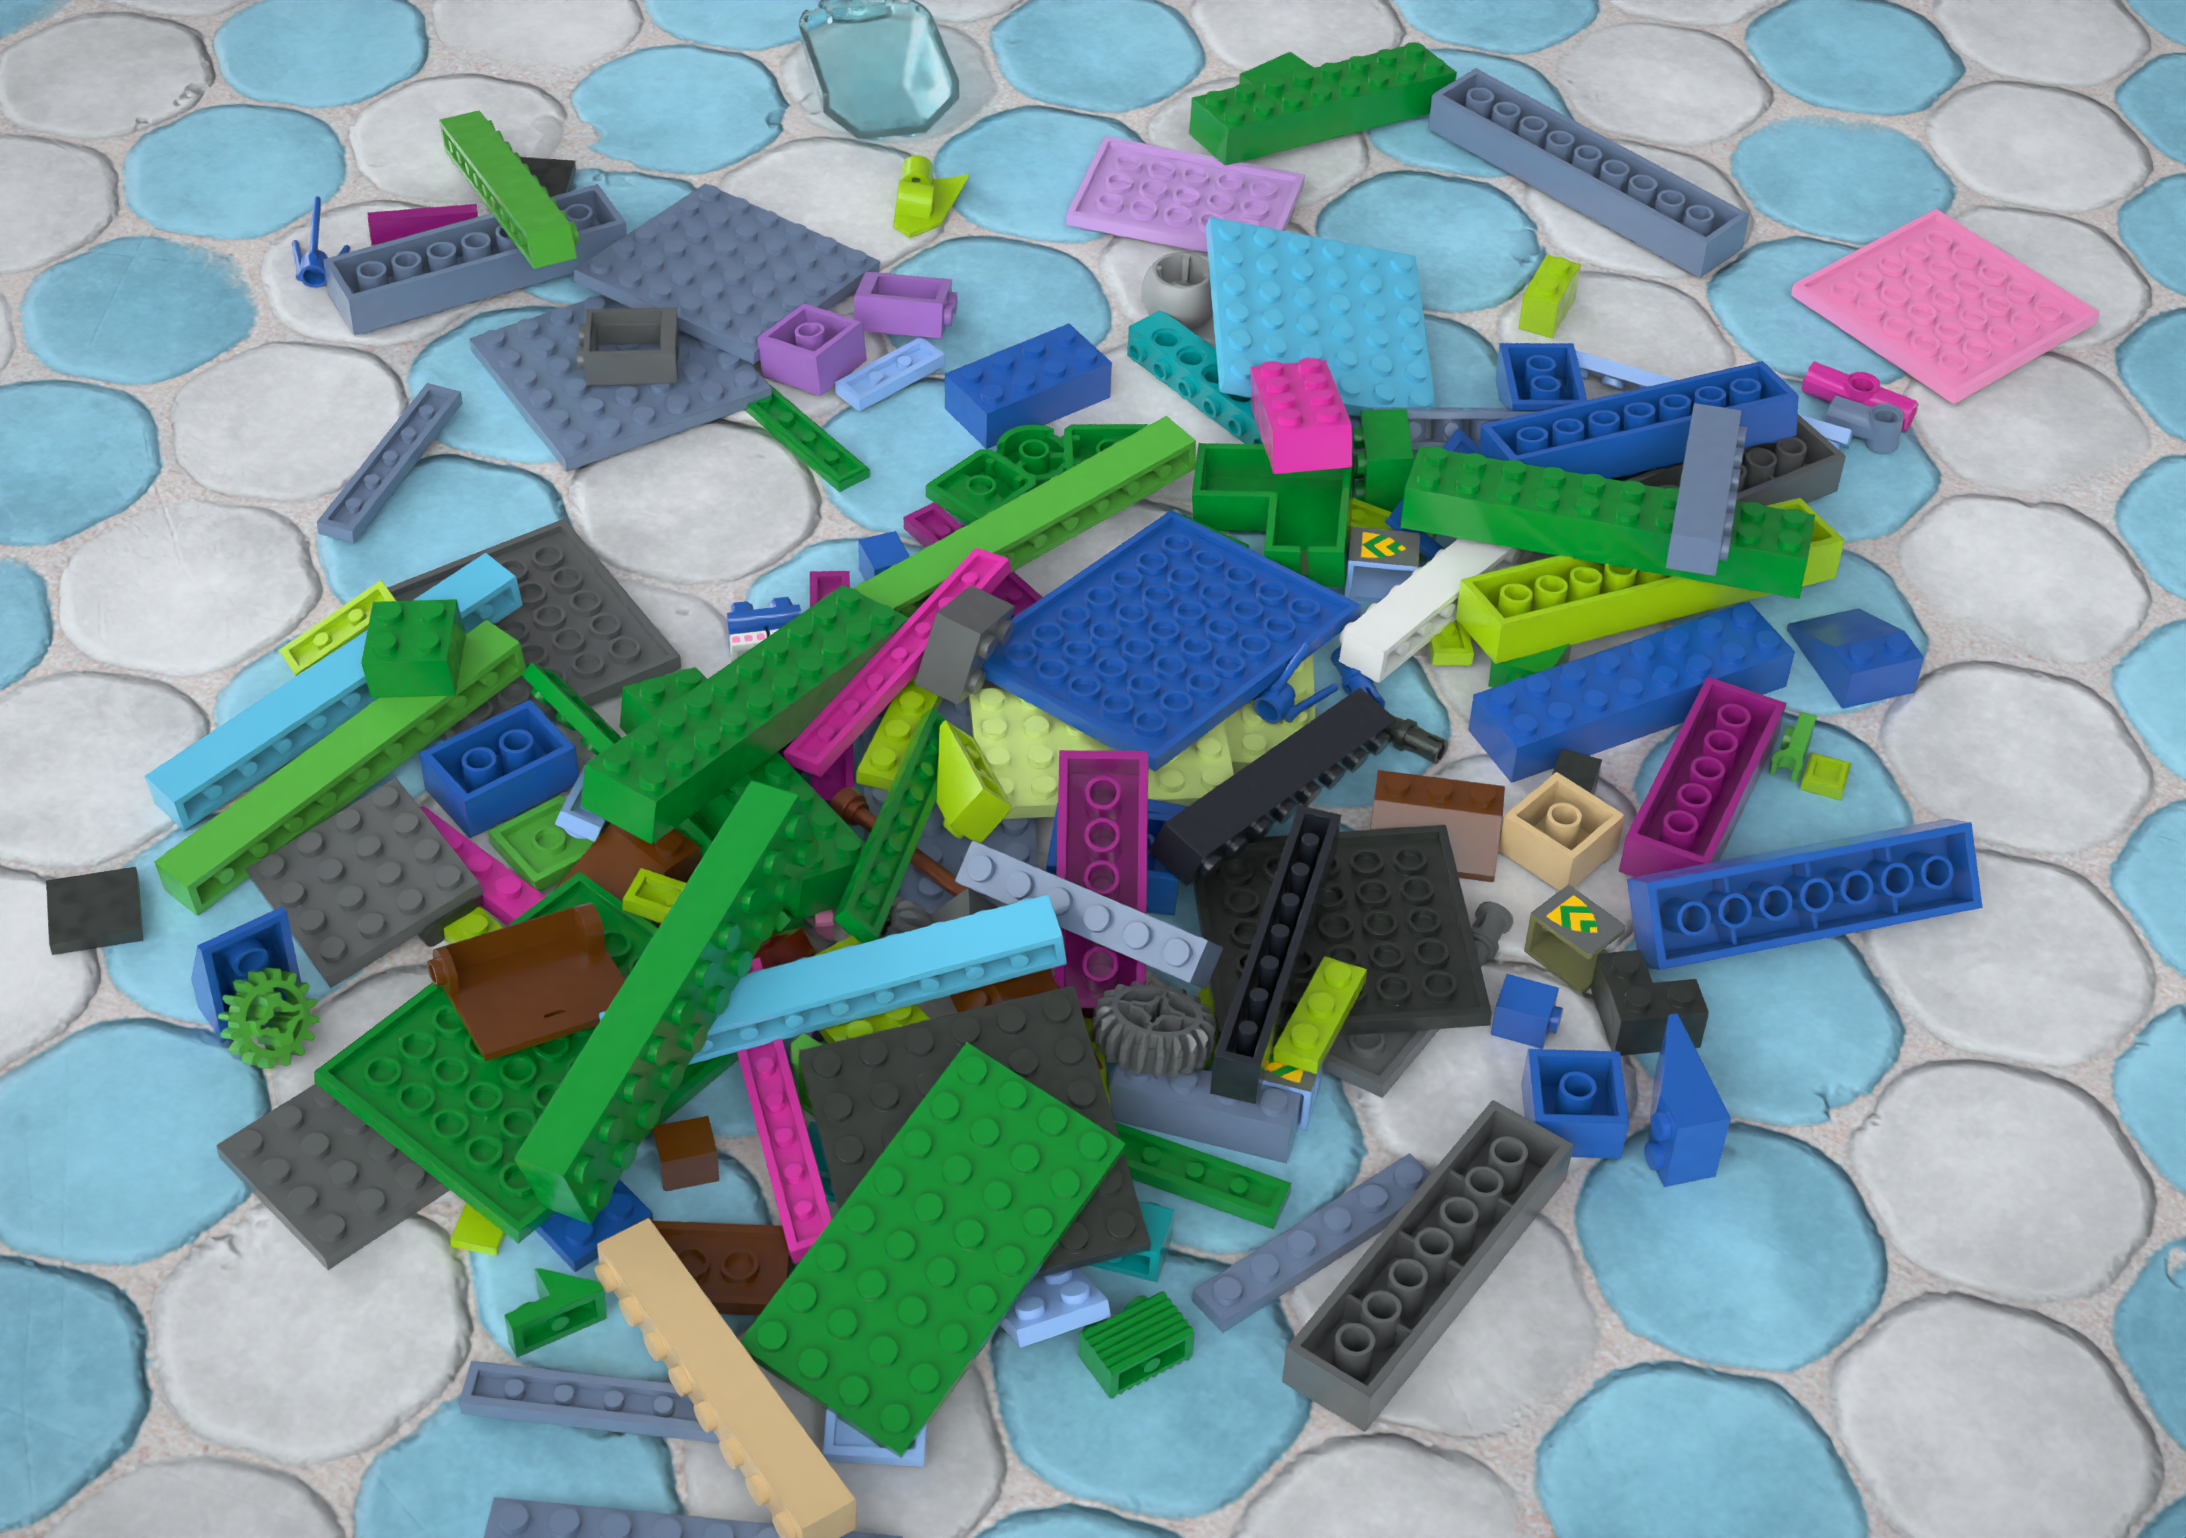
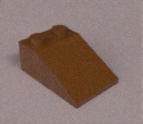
[554,823,701,921]

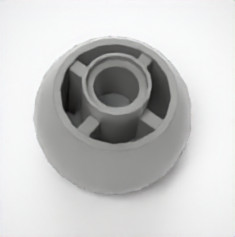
[1142,252,1213,330]

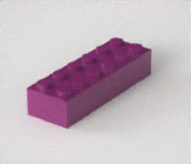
[1619,676,1787,877]
[1055,750,1149,1019]

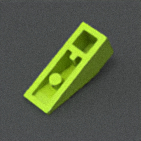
[936,720,1013,844]

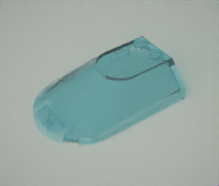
[799,0,959,141]

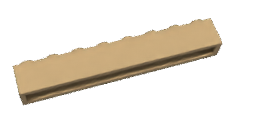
[595,1218,857,1538]

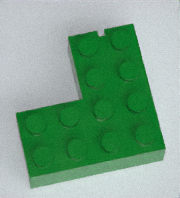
[1191,443,1354,587]

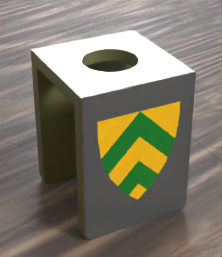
[1524,884,1626,993]

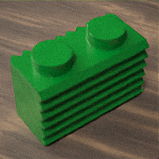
[1078,1291,1194,1399]

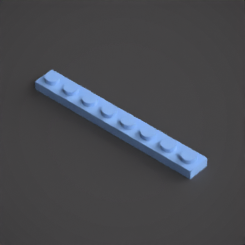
[1575,350,1853,449]

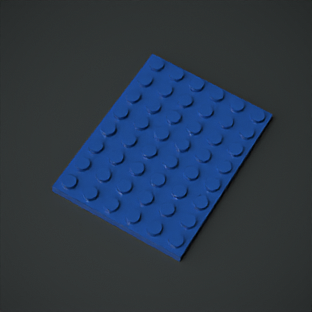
[982,510,1361,772]

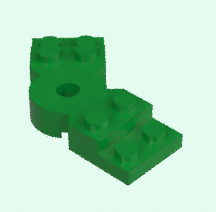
[926,424,1148,524]

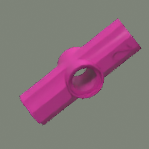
[1801,361,1919,432]

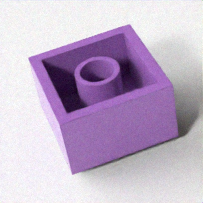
[757,303,867,396]

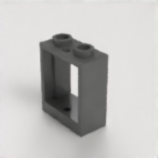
[577,307,680,385]

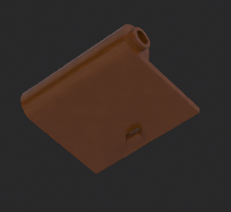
[427,902,626,1061]

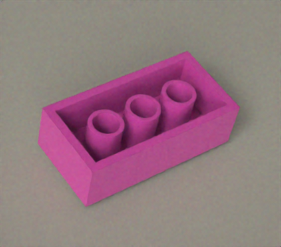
[1250,358,1352,474]

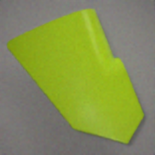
[893,155,970,238]

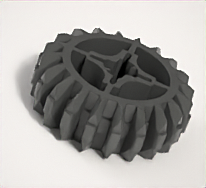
[1091,981,1216,1079]

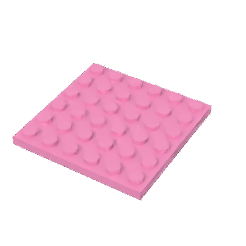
[1791,209,2100,405]

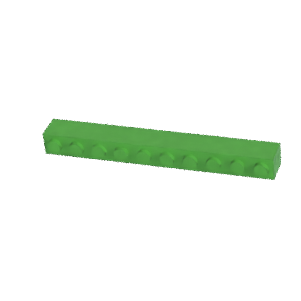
[439,110,580,269]
[853,416,1196,618]
[154,620,526,916]

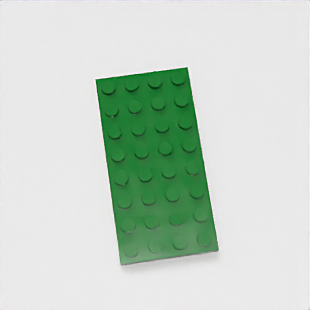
[740,1042,1126,1458]

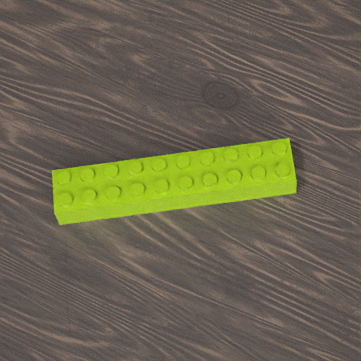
[1455,498,1844,664]

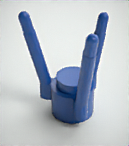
[292,196,350,288]
[1253,642,1338,724]

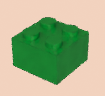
[1352,409,1414,512]
[361,599,466,698]

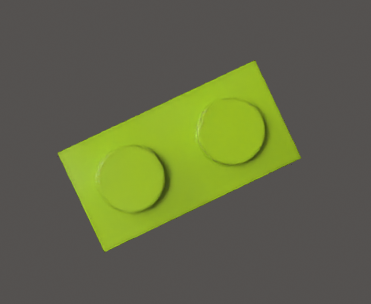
[1518,255,1581,339]

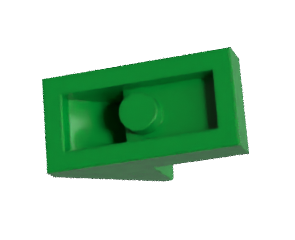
[504,1268,607,1358]

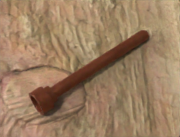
[830,787,984,898]

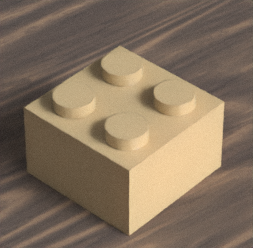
[1498,772,1625,891]

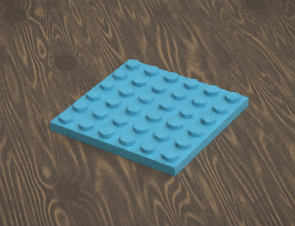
[1206,217,1436,417]

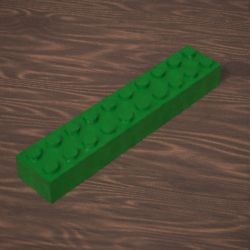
[1400,446,1815,599]
[581,585,909,845]
[514,780,819,1225]

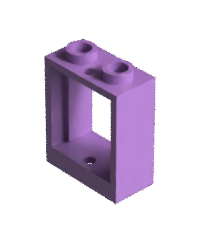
[854,271,958,339]

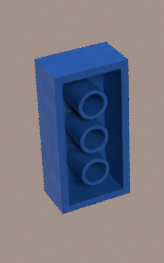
[945,323,1112,449]

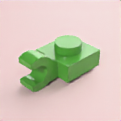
[1769,712,1817,782]

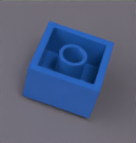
[1521,1049,1629,1159]

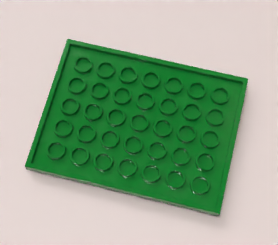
[314,871,739,1244]

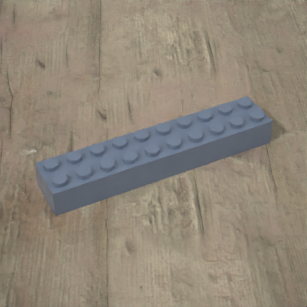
[1428,68,1750,278]

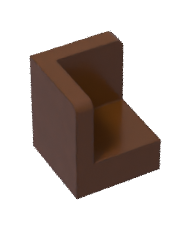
[653,1116,719,1191]

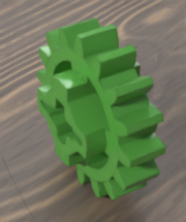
[218,967,320,1069]

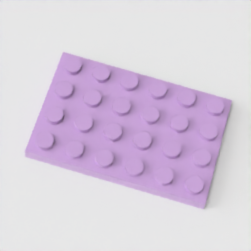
[1066,136,1305,253]

